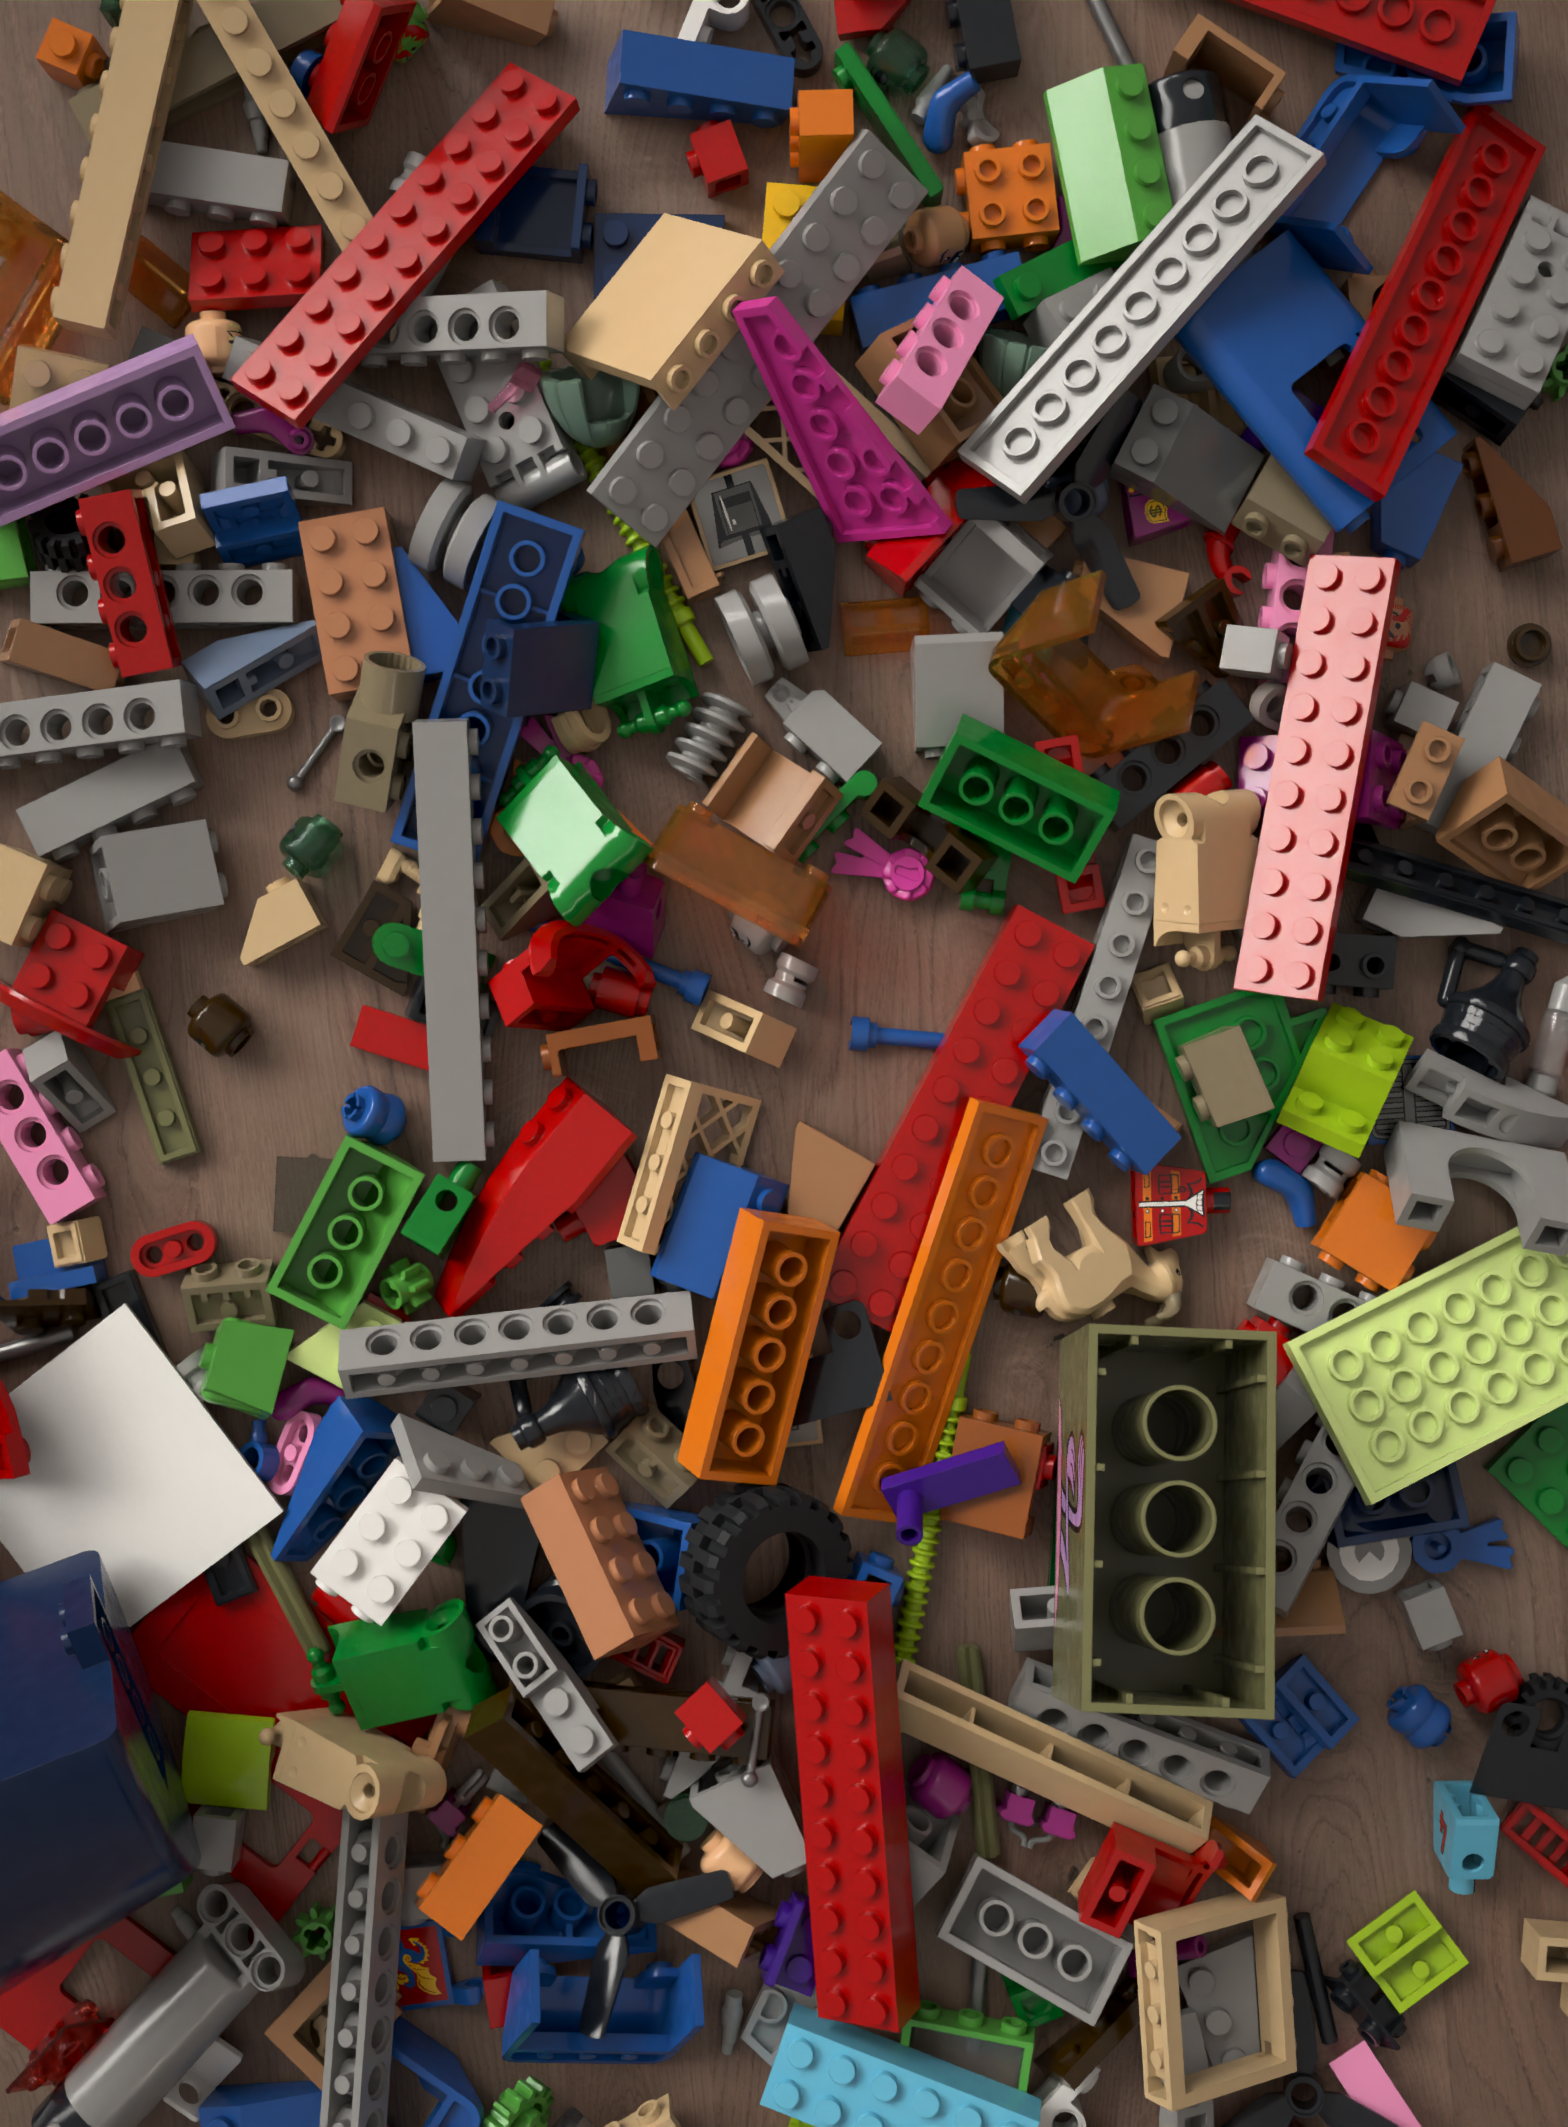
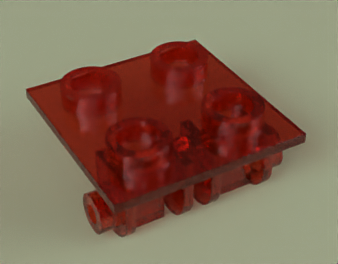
[5,1999,115,2094]

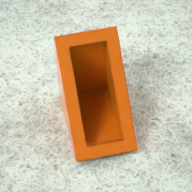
[1192,1814,1277,1902]

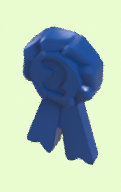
[1410,1517,1515,1573]

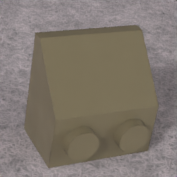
[1174,1025,1275,1128]

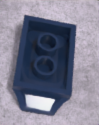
[1306,1461,1470,1549]

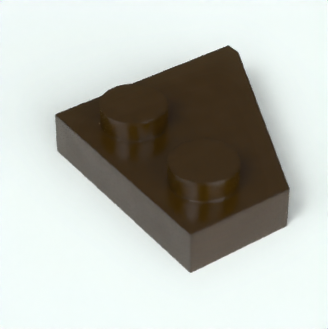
[1155,579,1244,678]
[330,880,412,997]
[0,1288,101,1336]

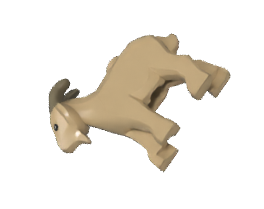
[996,1188,1183,1326]

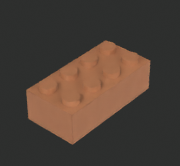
[298,507,412,702]
[520,1466,680,1660]

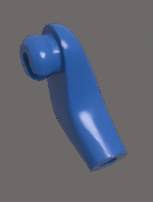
[923,71,980,154]
[1252,1158,1318,1227]

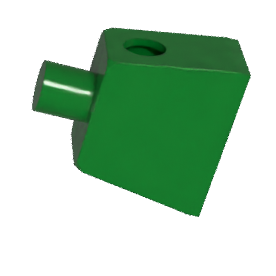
[400,1161,483,1260]

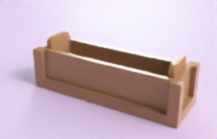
[661,509,725,606]

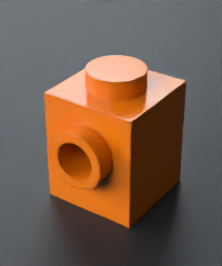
[35,17,107,90]

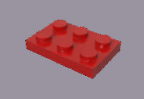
[188,225,325,313]

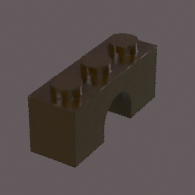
[858,776,999,895]

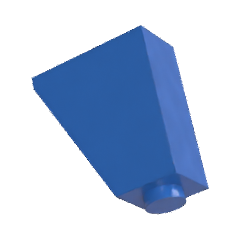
[1371,441,1464,569]

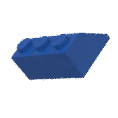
[650,1151,790,1300]

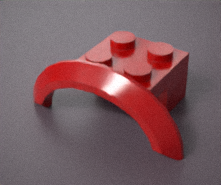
[0,909,145,1059]
[488,920,657,1031]
[1078,1822,1228,1942]

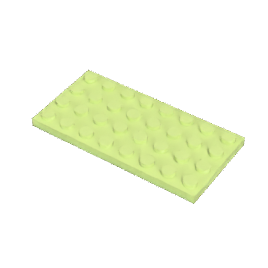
[1282,1226,1568,1506]

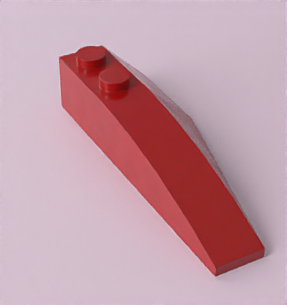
[434,1076,638,1317]

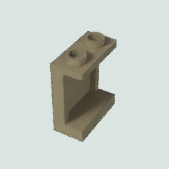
[1231,452,1332,567]

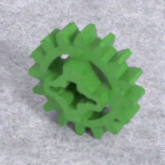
[481,2076,554,2127]

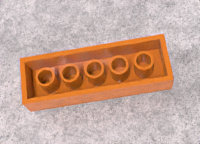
[677,1207,840,1486]

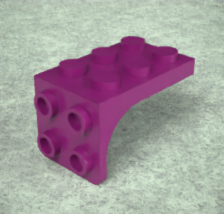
[1237,729,1407,830]

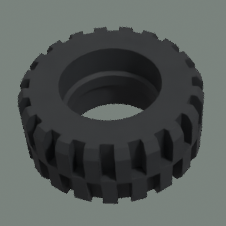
[679,1483,853,1659]

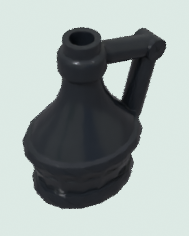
[1429,936,1539,1081]
[509,1367,650,1451]

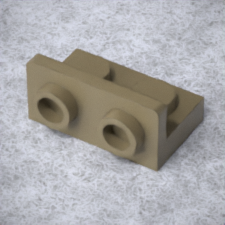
[180,1258,279,1333]
[605,1403,698,1509]

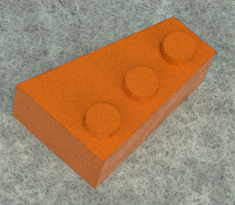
[789,89,854,183]
[414,1793,543,1941]

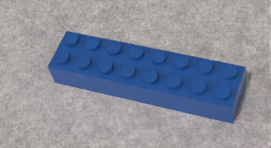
[390,500,587,862]

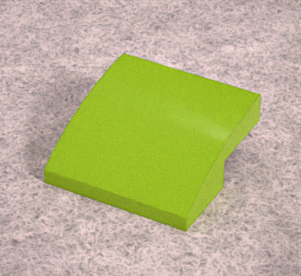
[181,1710,275,1811]
[1346,1889,1469,2014]

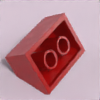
[306,0,417,134]
[864,459,996,598]

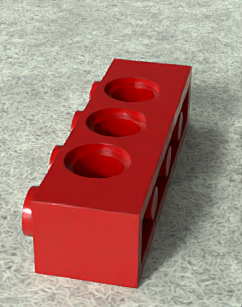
[76,489,183,678]

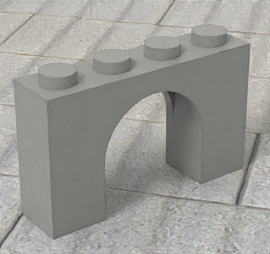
[1383,1120,1568,1256]

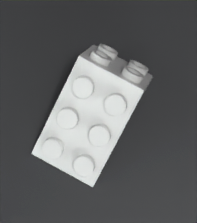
[310,1456,469,1626]

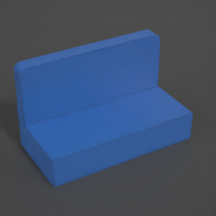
[8,1238,108,1300]

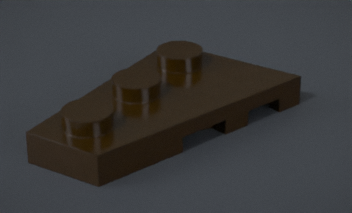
[1033,1977,1140,2091]

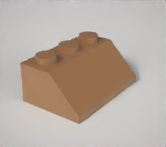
[854,317,1004,471]
[1435,756,1568,891]
[1213,1557,1346,1639]

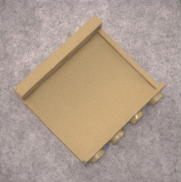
[562,213,785,411]

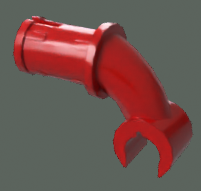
[1202,504,1252,598]

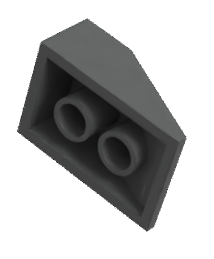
[1107,383,1265,535]

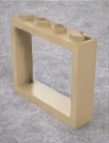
[1133,1888,1297,2112]

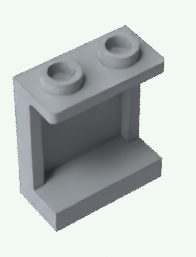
[914,519,1054,634]

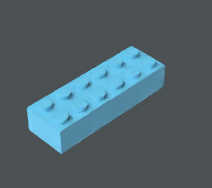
[760,2002,1041,2127]

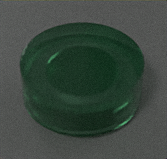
[664,1794,707,1842]

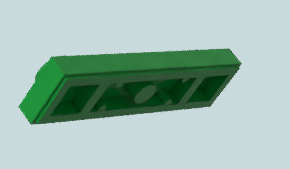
[832,42,944,208]
[993,239,1126,321]

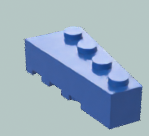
[604,29,795,128]

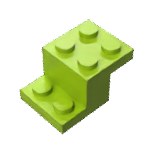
[1276,1002,1414,1159]

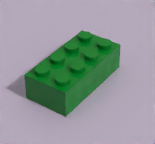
[918,713,1120,884]

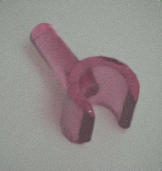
[487,361,542,413]

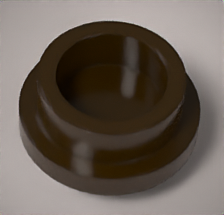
[1507,623,1552,667]

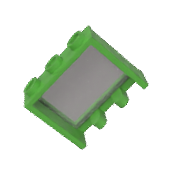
[900,2000,1035,2093]

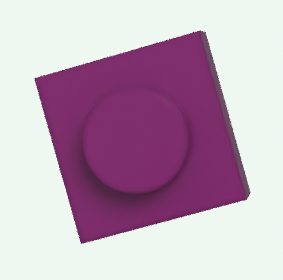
[1263,1124,1324,1174]

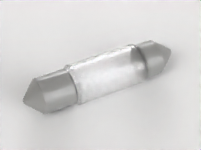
[1526,975,1568,1098]

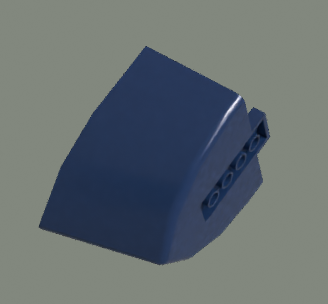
[0,1550,201,1996]

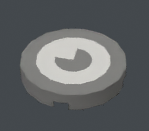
[1323,1537,1412,1594]

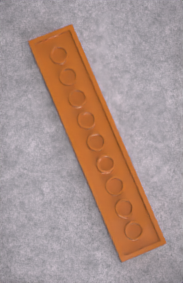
[833,1097,1049,1523]

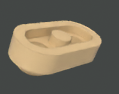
[206,688,295,740]

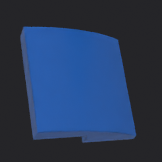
[199,476,303,567]
[1237,1654,1360,1779]

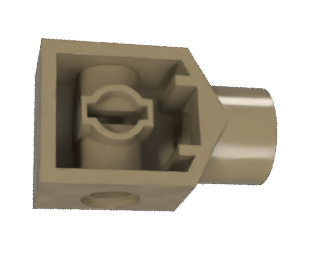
[334,651,426,813]

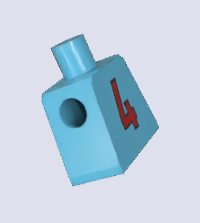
[1433,1780,1500,1895]

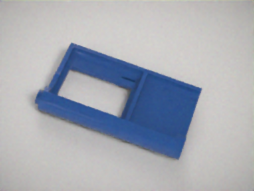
[1174,229,1458,535]

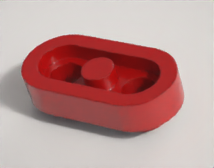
[130,1220,219,1277]

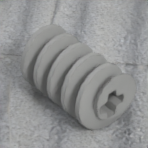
[665,692,754,790]

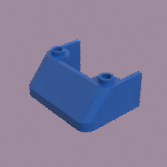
[1267,74,1466,275]
[502,1949,705,2064]
[392,2016,485,2127]

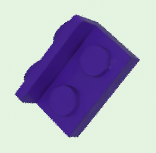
[758,1890,816,1997]

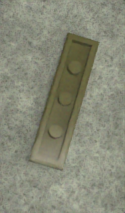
[105,988,203,1166]

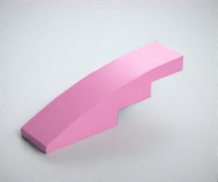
[1329,2040,1422,2127]

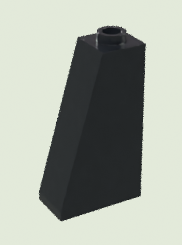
[461,1498,541,1662]

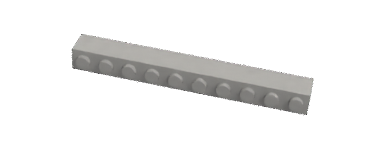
[412,718,496,1162]

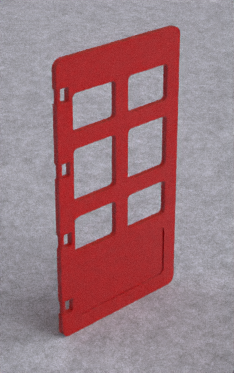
[0,1552,437,2077]

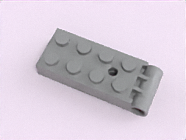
[1446,195,1568,411]
[429,279,587,510]

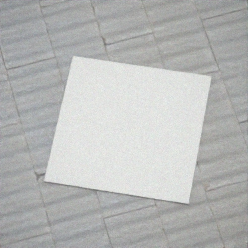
[0,1302,285,1627]

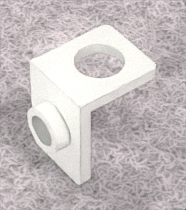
[163,2037,243,2122]

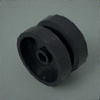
[521,1573,603,1680]

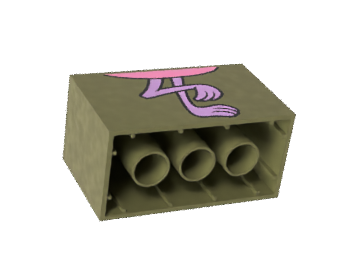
[1052,1323,1277,1720]

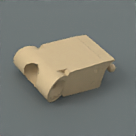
[1153,789,1261,971]
[259,1707,447,1821]

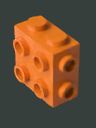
[954,139,1060,256]
[1310,1169,1437,1294]

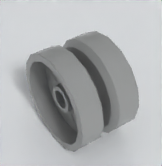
[408,477,499,591]
[714,573,809,687]

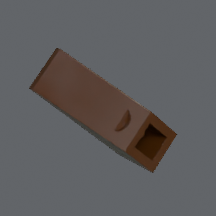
[1461,436,1563,572]

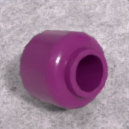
[907,1752,972,1819]

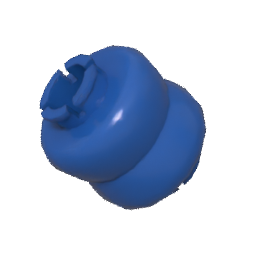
[341,1085,407,1146]
[1387,1684,1452,1749]

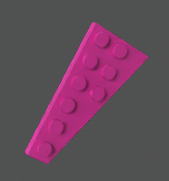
[732,296,953,543]

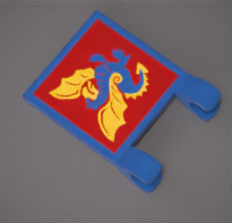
[396,1919,485,2011]

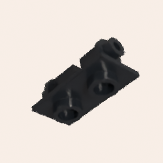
[1324,1959,1407,2050]

